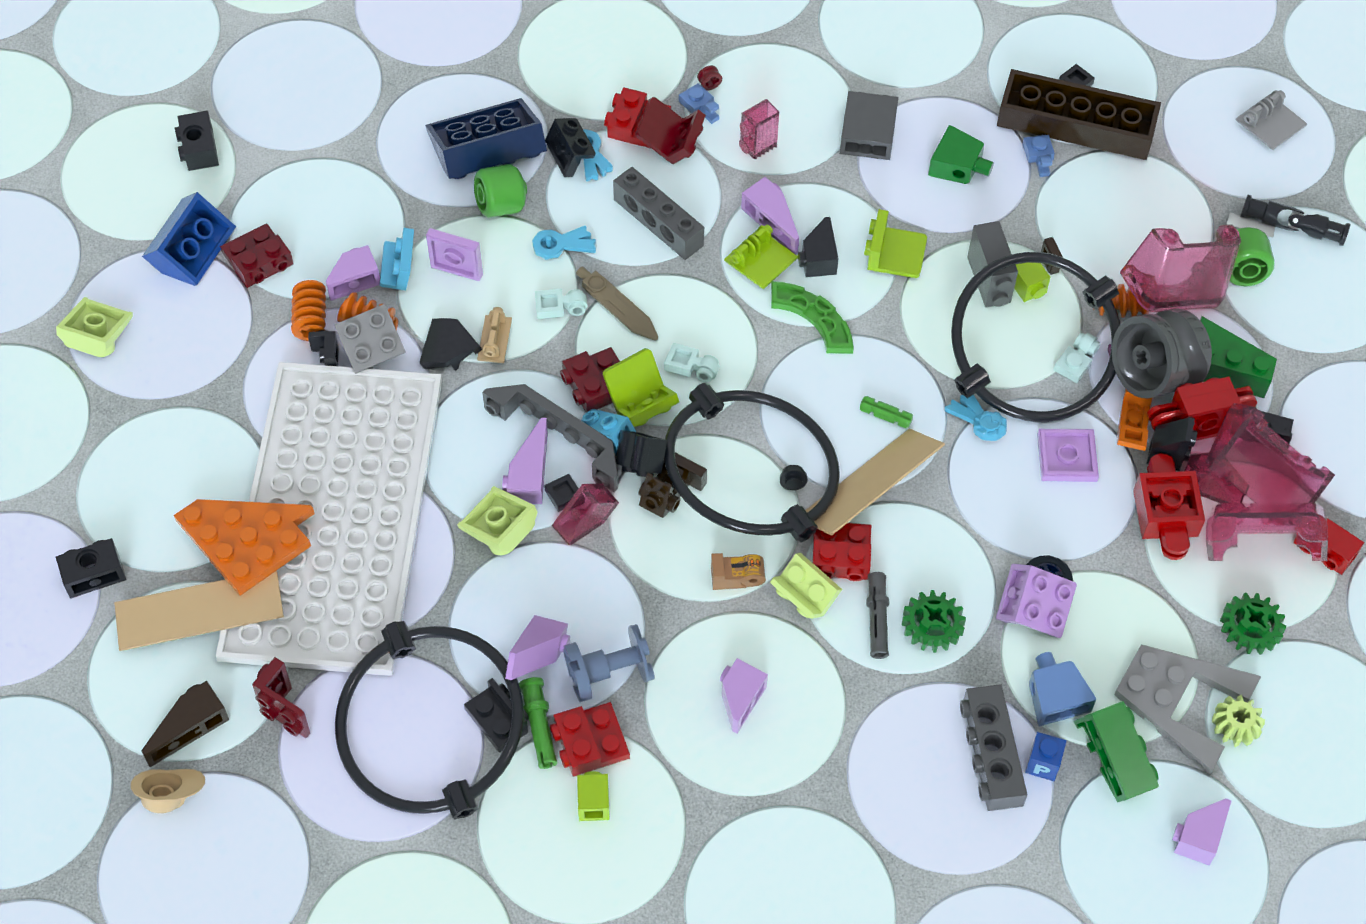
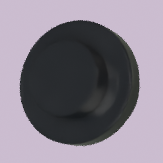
[779,465,808,490]

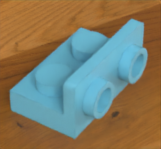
[380,228,414,291]

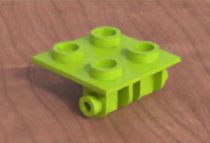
[724,224,798,290]

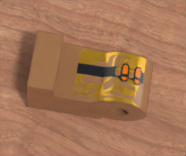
[711,553,766,590]

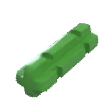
[860,396,913,428]

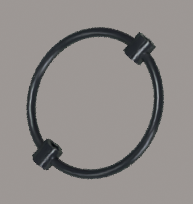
[951,252,1121,422]
[664,383,840,543]
[335,621,524,820]

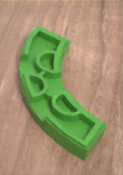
[771,281,854,354]

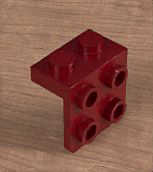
[635,97,706,164]
[252,657,311,738]

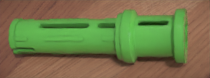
[519,677,558,769]

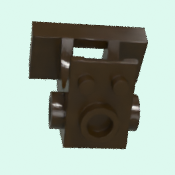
[638,452,707,518]

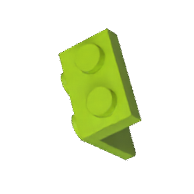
[864,209,927,278]
[603,348,680,427]

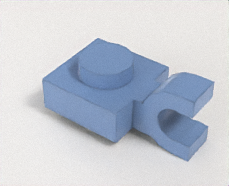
[679,83,720,124]
[1023,135,1055,177]

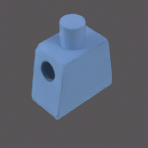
[1029,652,1096,727]

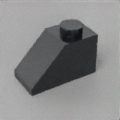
[798,217,839,278]

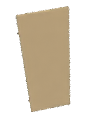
[806,428,945,536]
[114,570,284,651]

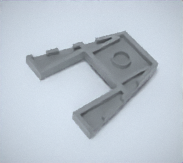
[1114,644,1261,775]

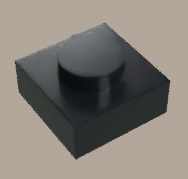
[1059,63,1095,87]
[544,474,583,512]

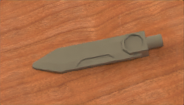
[576,266,658,341]

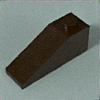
[141,681,229,767]

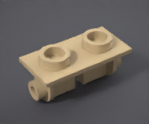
[477,307,512,363]

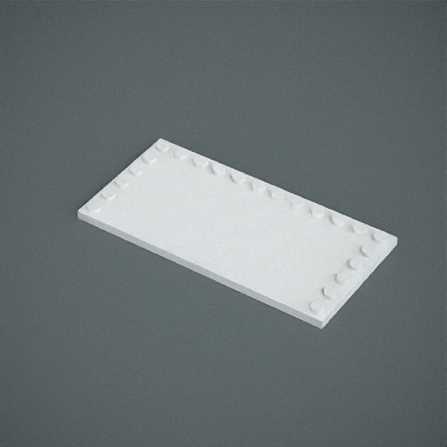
[215,362,442,676]

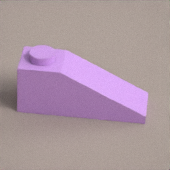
[741,177,799,254]
[502,418,548,504]
[505,615,570,680]

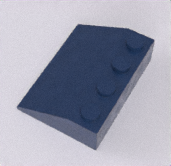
[425,98,547,179]

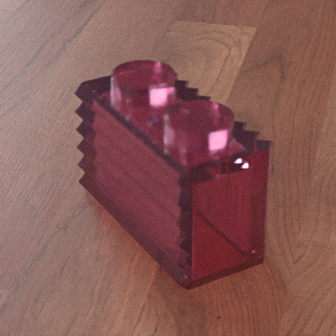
[739,99,780,159]

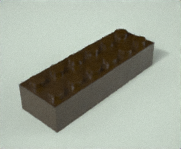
[997,69,1161,160]

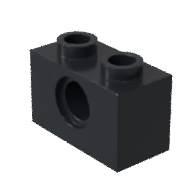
[174,110,219,171]
[55,538,127,599]

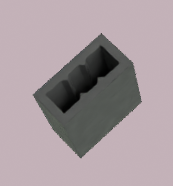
[839,91,899,160]
[967,221,1018,308]

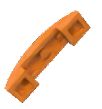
[1117,388,1153,451]

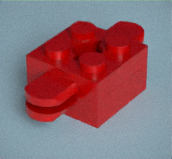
[1147,377,1257,441]
[1133,454,1205,560]

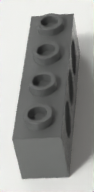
[613,166,705,260]
[960,684,1028,811]

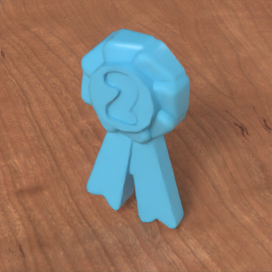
[583,129,613,181]
[532,226,596,260]
[945,395,1007,441]

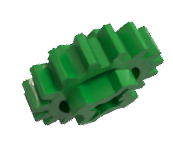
[901,590,966,653]
[1220,592,1287,655]

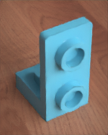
[581,409,636,455]

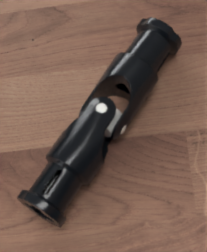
[1240,194,1351,246]

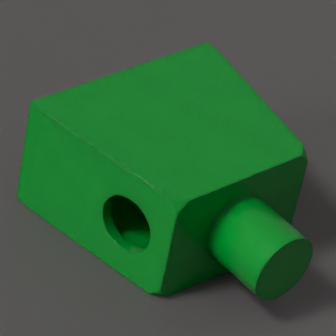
[928,125,994,184]

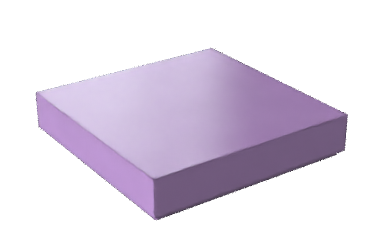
[426,228,483,281]
[1037,429,1099,482]

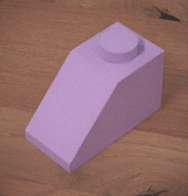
[325,245,380,301]
[720,658,768,734]
[1172,798,1232,866]

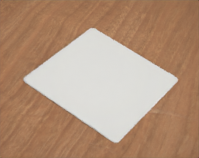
[1227,213,1275,238]

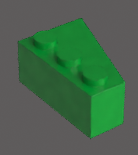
[1200,316,1277,398]
[1073,701,1159,803]

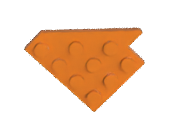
[173,499,315,596]

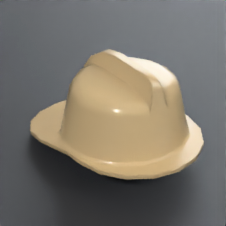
[131,769,205,814]

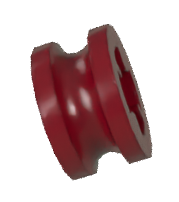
[697,65,723,91]

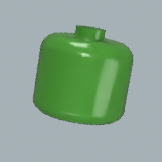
[474,164,527,218]
[1220,227,1275,287]

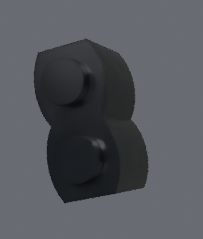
[615,430,667,477]

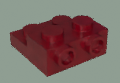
[220,223,294,288]
[560,347,620,413]

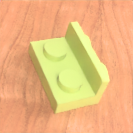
[770,553,843,619]

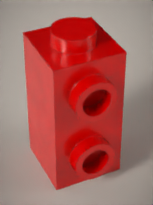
[1293,510,1365,575]

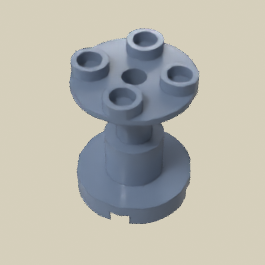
[563,624,655,702]

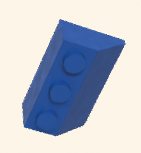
[142,192,236,286]

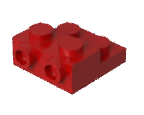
[604,87,671,148]
[812,523,872,581]
[550,702,630,777]

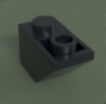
[1146,417,1198,471]

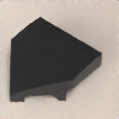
[419,318,483,371]

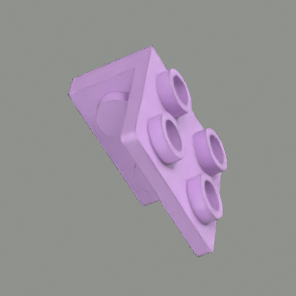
[996,564,1077,638]

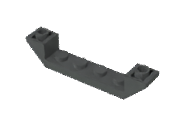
[482,384,618,493]

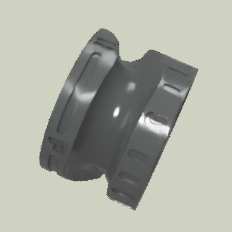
[1112,308,1212,399]

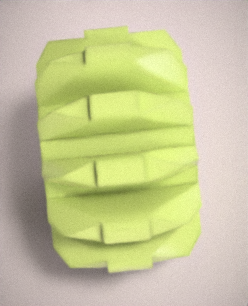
[1212,695,1265,747]

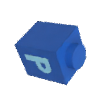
[1025,732,1067,782]

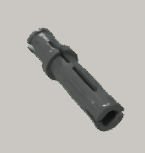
[866,572,890,659]

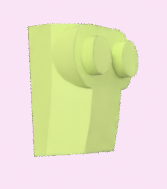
[56,297,133,357]
[457,486,538,555]

